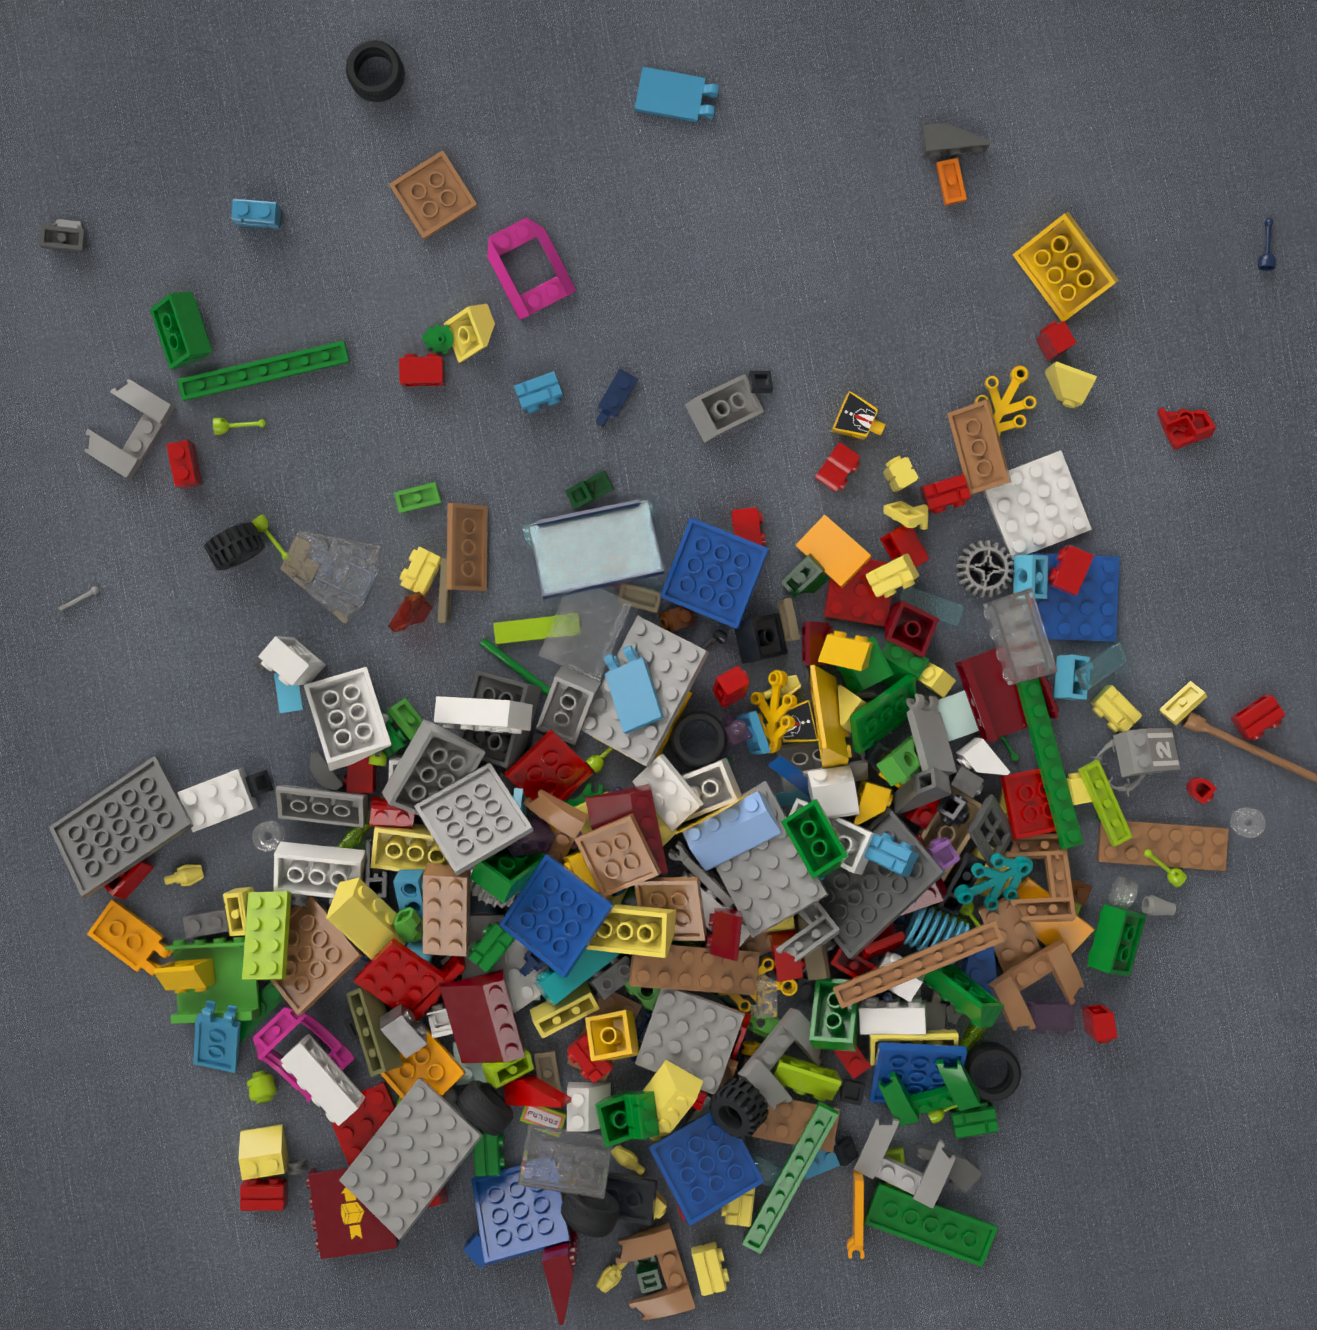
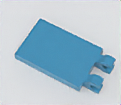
[635,67,719,123]
[604,645,665,734]
[193,1000,241,1073]

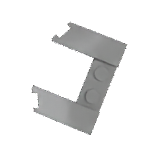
[84,379,176,480]
[776,901,840,962]
[738,1008,821,1110]
[854,1118,956,1208]

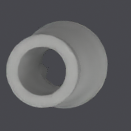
[1142,895,1176,916]

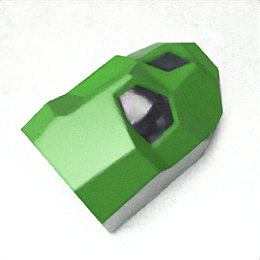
[394,907,423,943]
[747,1009,780,1038]

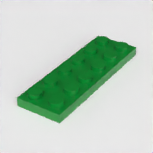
[863,1182,998,1267]

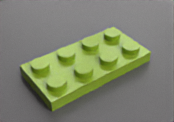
[242,891,291,980]

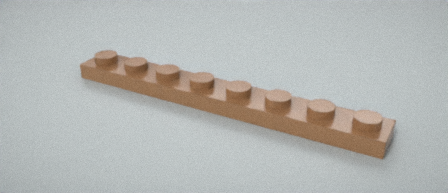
[833,920,1004,1008]

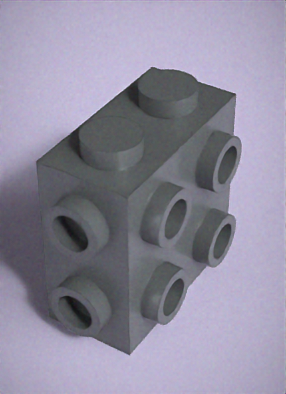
[586,954,632,1000]

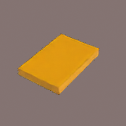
[795,515,871,588]

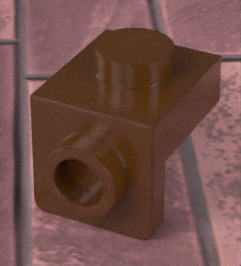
[658,606,696,632]
[1071,878,1092,906]

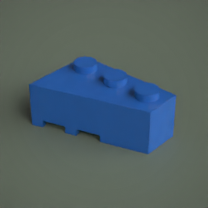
[961,946,997,996]

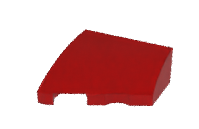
[1157,408,1216,450]

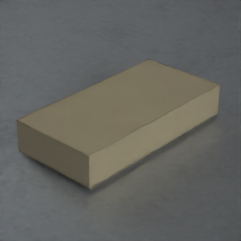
[616,583,661,613]
[777,598,800,642]

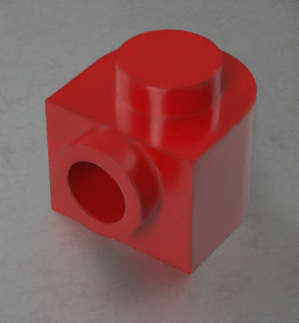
[1186,777,1217,804]

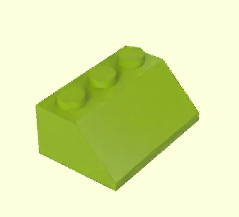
[771,1054,842,1101]

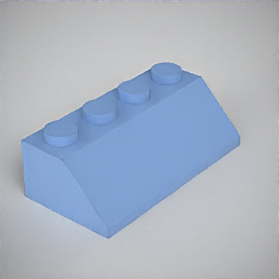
[683,791,782,871]

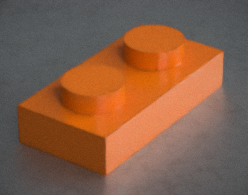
[936,158,967,206]

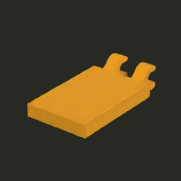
[87,899,173,976]
[847,1168,865,1259]

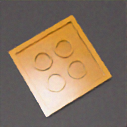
[381,1025,467,1099]

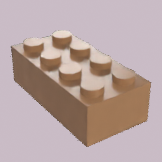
[423,864,471,957]

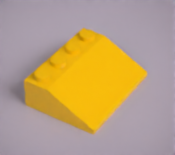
[1012,212,1119,321]
[810,665,852,768]

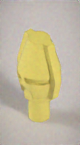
[763,675,802,700]
[164,864,204,886]
[611,1145,645,1175]
[596,1262,628,1293]

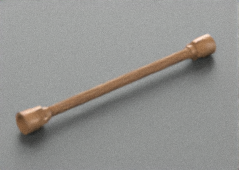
[1182,712,1317,783]

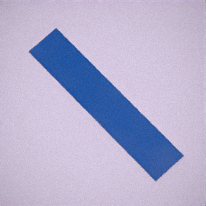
[768,755,810,798]

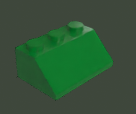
[150,292,213,370]
[781,799,849,879]
[1087,904,1147,976]

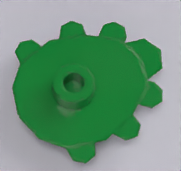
[422,324,454,355]

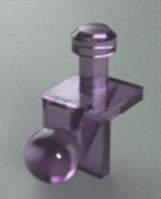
[722,714,753,746]

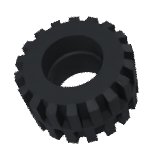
[204,522,265,570]
[709,1078,769,1139]

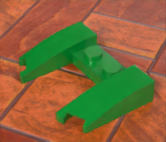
[878,1060,981,1126]

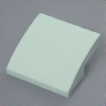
[936,690,979,741]

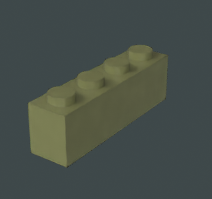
[346,987,403,1077]

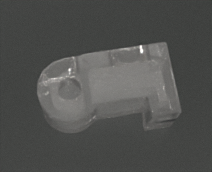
[750,974,777,1018]

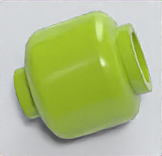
[246,1070,277,1104]

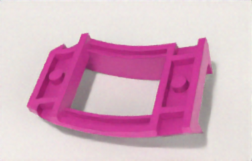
[487,217,576,320]
[253,1007,356,1103]

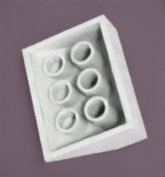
[304,667,391,771]

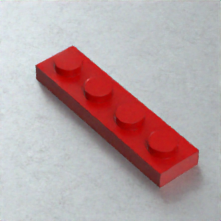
[412,956,466,1021]

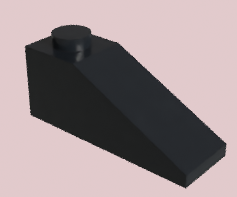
[365,838,389,906]
[935,852,986,917]

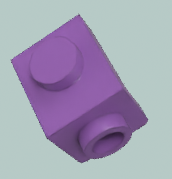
[927,836,960,870]

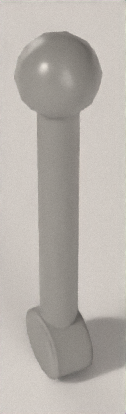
[58,586,99,612]

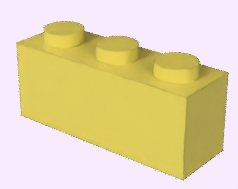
[530,981,600,1039]

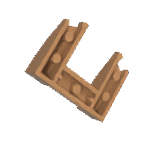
[523,790,588,864]
[1004,834,1076,922]
[987,940,1084,1031]
[615,1223,695,1320]

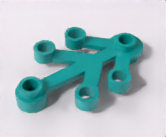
[954,853,1033,911]

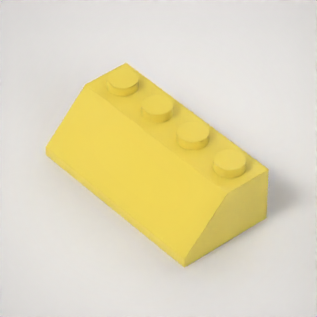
[370,823,449,871]
[326,878,406,960]
[586,904,676,958]
[869,1029,959,1066]
[643,1060,703,1142]

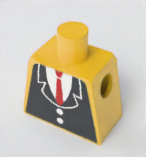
[831,391,886,440]
[766,700,818,742]

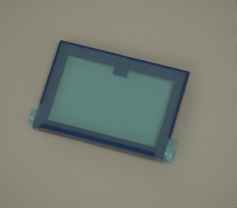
[522,499,664,600]

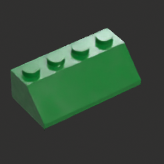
[923,964,1005,1028]

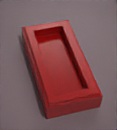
[861,931,906,960]

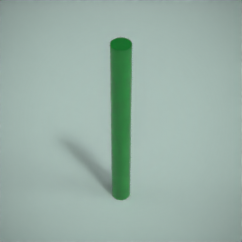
[479,638,550,696]

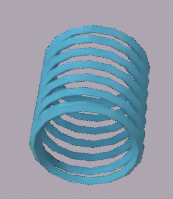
[903,907,970,966]

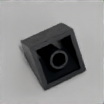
[734,613,788,664]

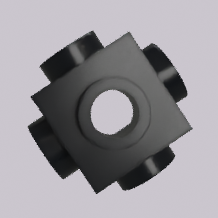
[936,794,970,828]

